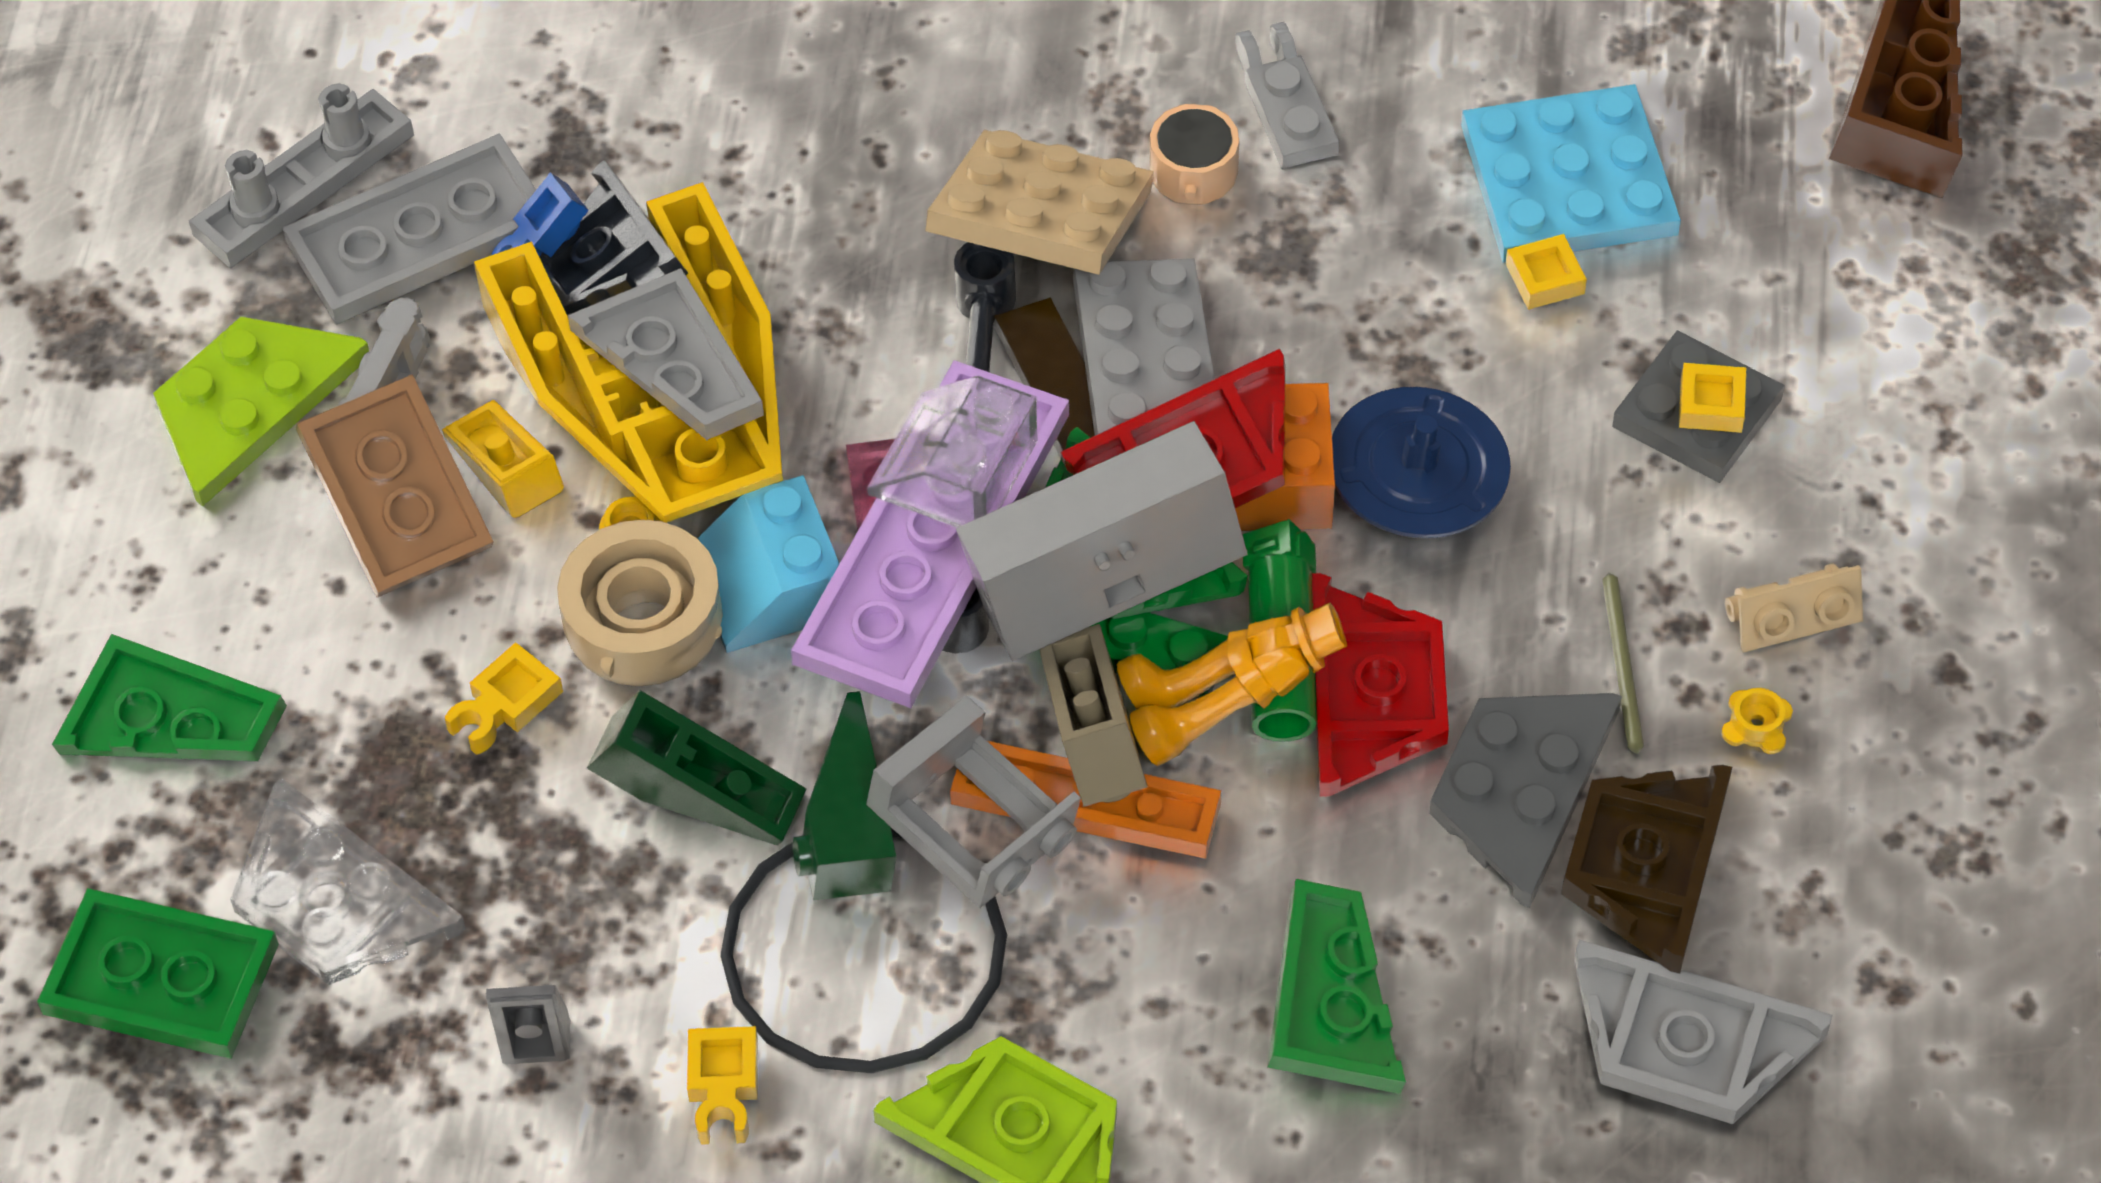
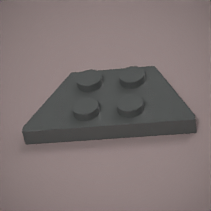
[1429,693,1622,908]

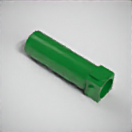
[1242,519,1317,742]

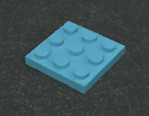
[1461,84,1681,263]

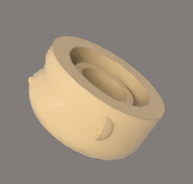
[557,520,723,686]

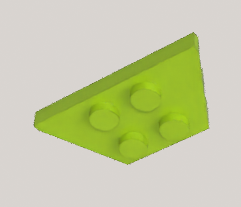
[153,317,369,506]
[873,1036,1117,1183]

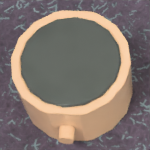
[1149,104,1239,205]

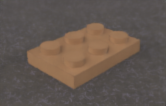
[296,374,494,598]

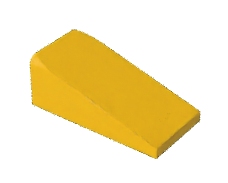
[442,400,564,518]

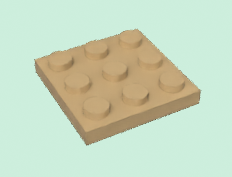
[925,130,1154,275]

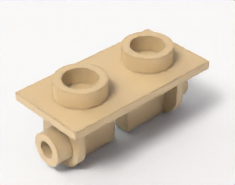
[1725,563,1863,653]

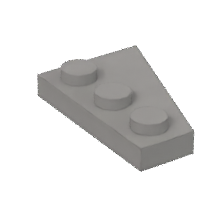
[568,268,764,440]

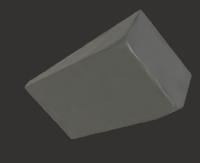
[486,985,570,1064]

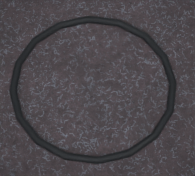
[720,827,1007,1074]

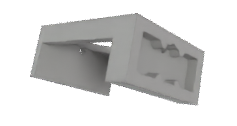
[866,696,1081,908]

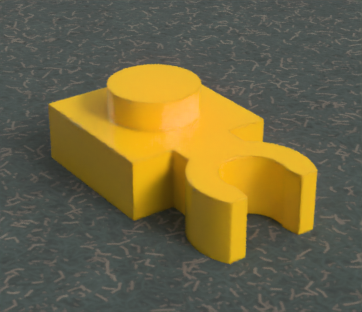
[445,642,563,755]
[687,1026,758,1145]

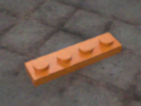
[950,741,1222,859]

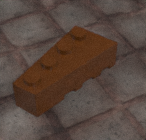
[1829,0,1963,198]

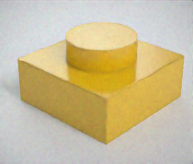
[1506,234,1587,310]
[1679,363,1746,433]

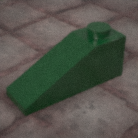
[587,690,807,846]
[793,691,897,901]

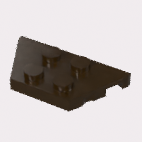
[1561,765,1733,974]

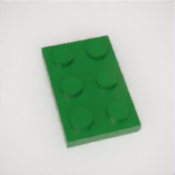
[37,888,279,1059]

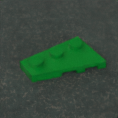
[52,634,287,761]
[1267,879,1406,1094]

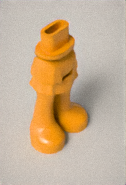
[1117,603,1347,766]

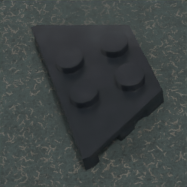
[539,160,688,316]

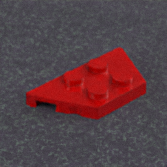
[1061,349,1286,508]
[1312,573,1449,797]

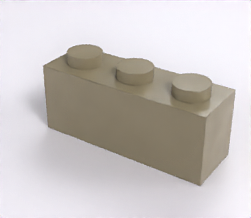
[1039,624,1147,807]

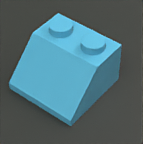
[697,475,840,653]

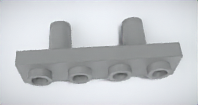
[189,83,414,268]

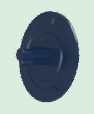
[1332,387,1511,539]

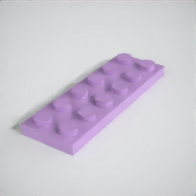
[791,360,1069,708]

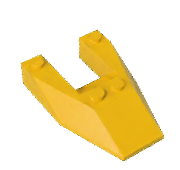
[474,182,783,523]

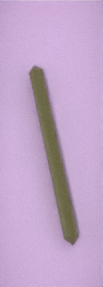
[1602,573,1644,754]

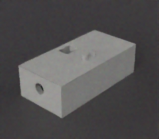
[956,421,1248,661]

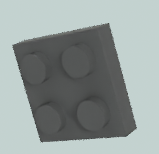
[1612,330,1785,483]

